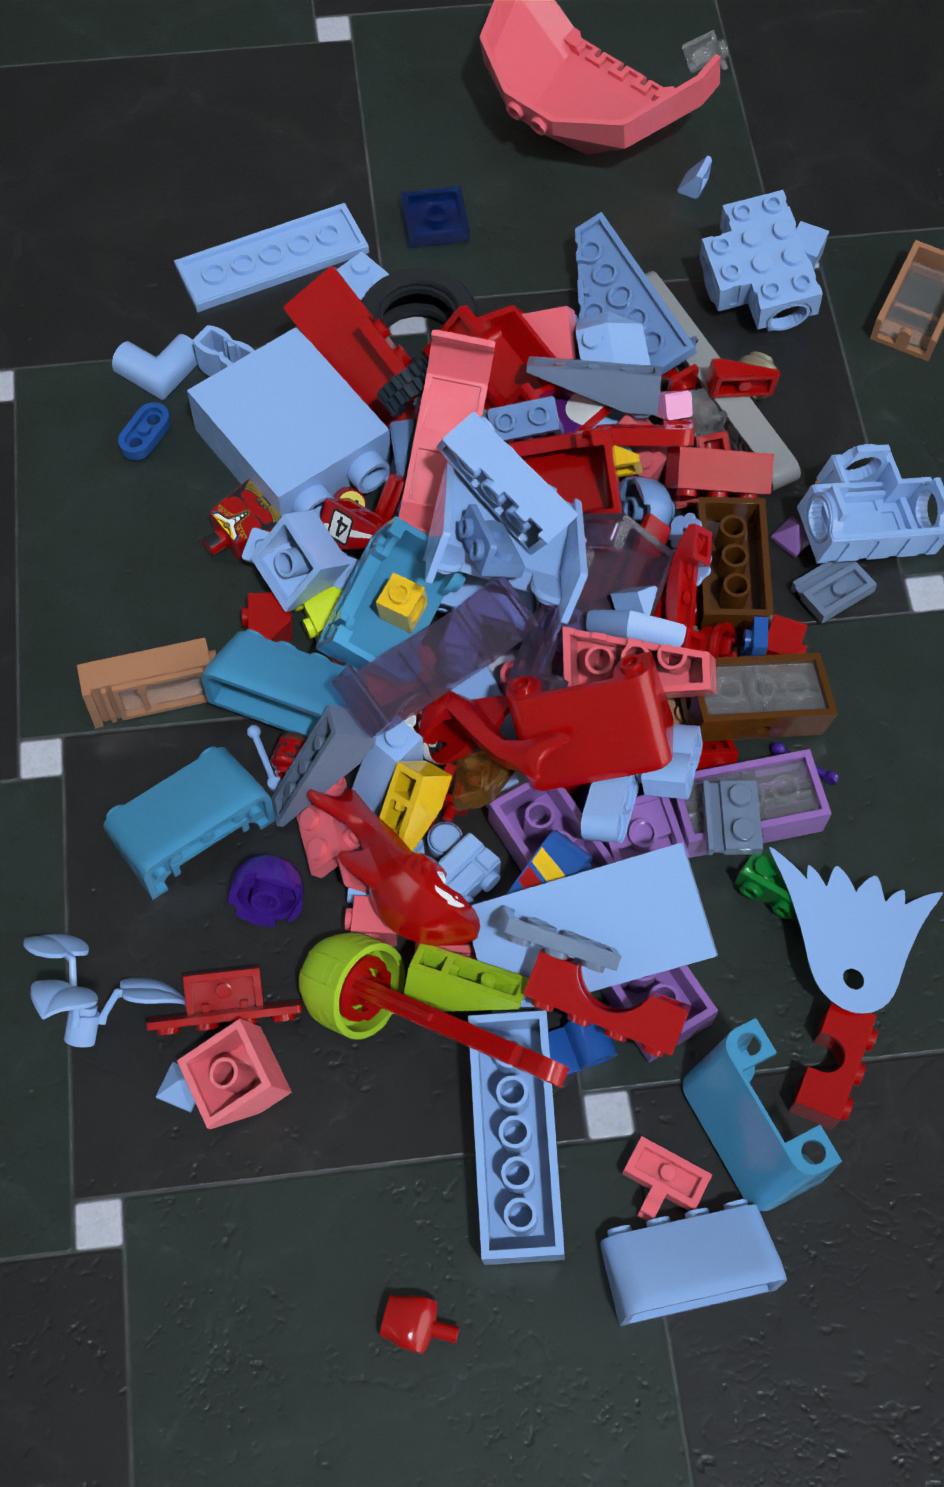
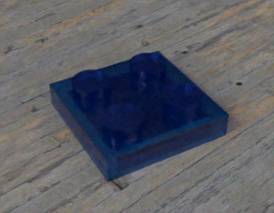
[401,186,470,247]

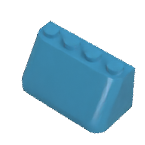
[201,629,368,737]

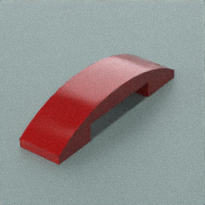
[665,523,713,651]

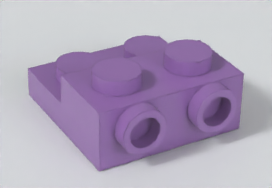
[605,795,690,862]

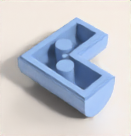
[112,334,198,400]
[586,610,687,647]

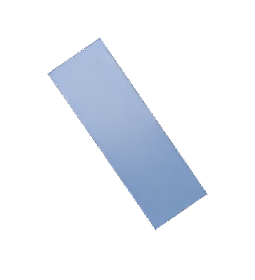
[174,203,369,312]

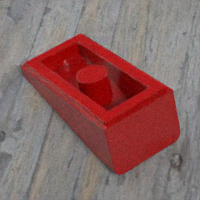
[706,358,780,397]

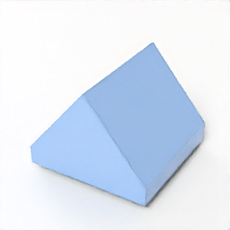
[610,586,657,615]

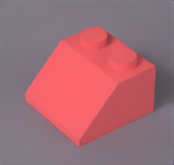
[177,1019,292,1129]

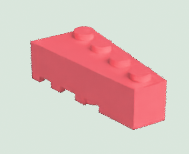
[562,626,717,698]

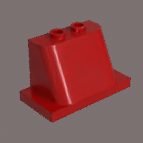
[423,305,566,412]

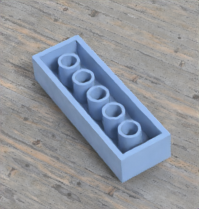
[468,1010,565,1265]

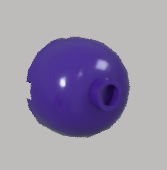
[228,855,305,927]

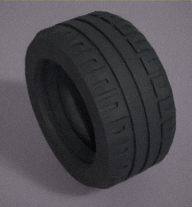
[361,268,479,365]

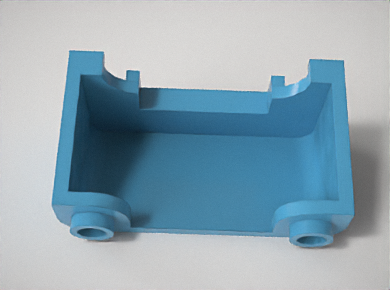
[316,516,467,686]
[104,747,275,900]

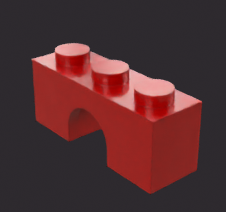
[789,1001,879,1130]

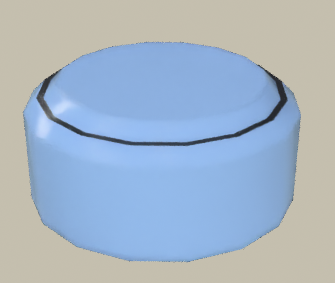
[427,822,463,859]

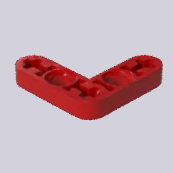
[596,417,695,446]

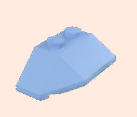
[576,311,651,424]

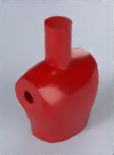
[380,1294,460,1354]

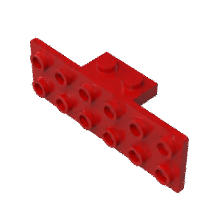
[284,266,418,450]

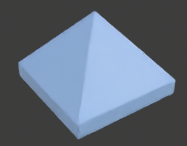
[155,1062,196,1113]

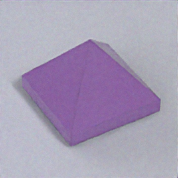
[770,516,810,558]

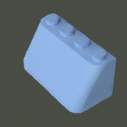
[600,1199,787,1326]

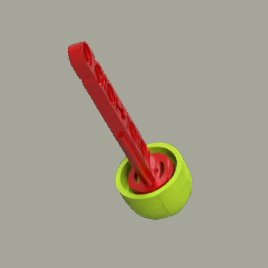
[299,932,570,1088]

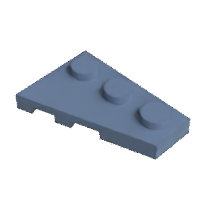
[498,905,622,973]

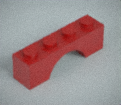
[523,947,691,1058]

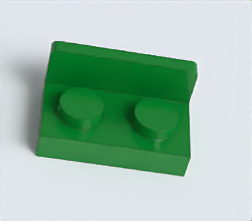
[734,849,807,922]

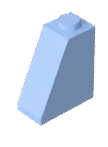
[352,715,423,817]

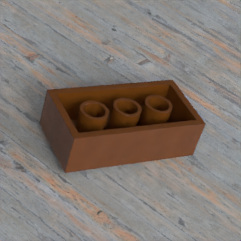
[694,497,774,636]

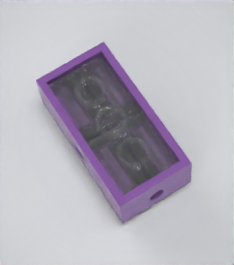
[669,749,831,858]

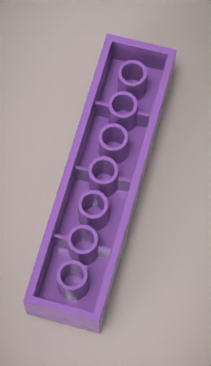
[488,781,718,1063]

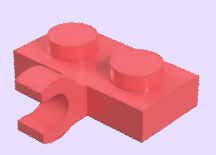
[622,1136,712,1222]

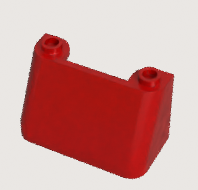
[507,426,622,524]
[506,652,674,791]

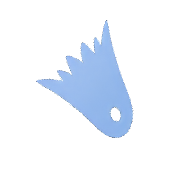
[769,847,943,1014]

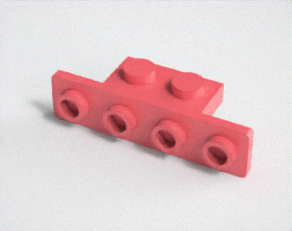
[296,777,370,894]

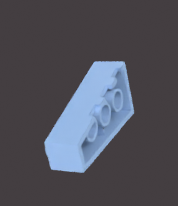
[436,411,579,555]

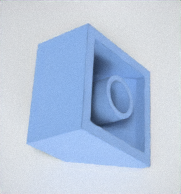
[250,510,350,612]

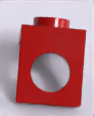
[660,364,699,396]

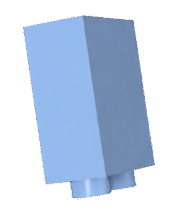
[187,327,391,518]

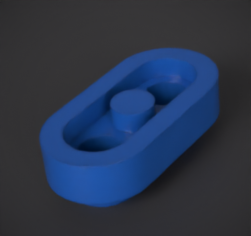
[118,402,171,460]

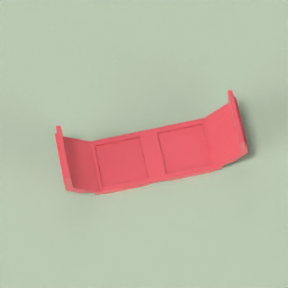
[398,330,496,536]

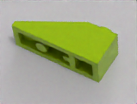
[403,944,529,1012]

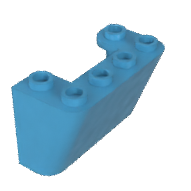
[682,1018,842,1211]

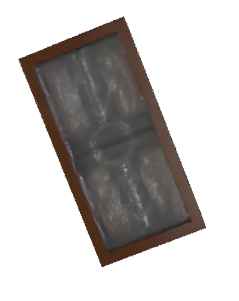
[680,653,838,742]

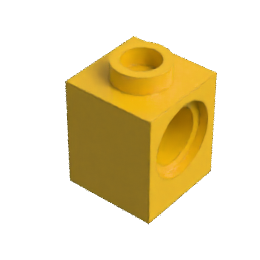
[376,572,428,633]

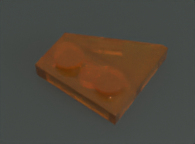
[452,751,515,811]

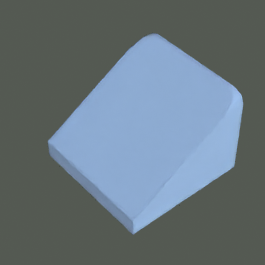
[677,156,712,199]

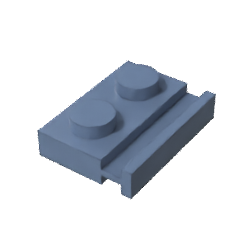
[791,561,877,623]
[701,780,763,855]

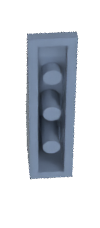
[526,356,661,418]
[271,705,377,827]

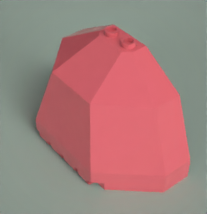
[479,0,721,155]

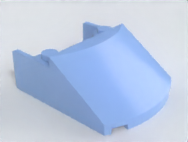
[423,460,588,624]

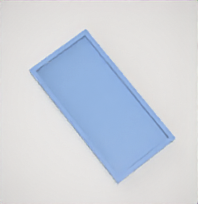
[471,842,718,1014]

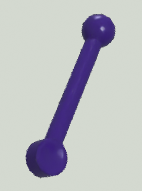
[771,742,839,785]

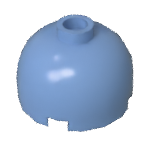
[616,476,675,544]

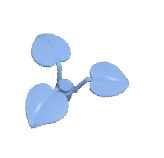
[23,934,186,1047]

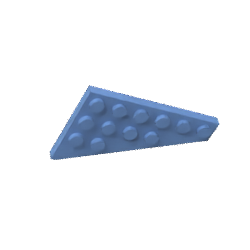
[575,212,697,375]

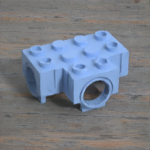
[700,190,823,332]
[797,444,944,564]

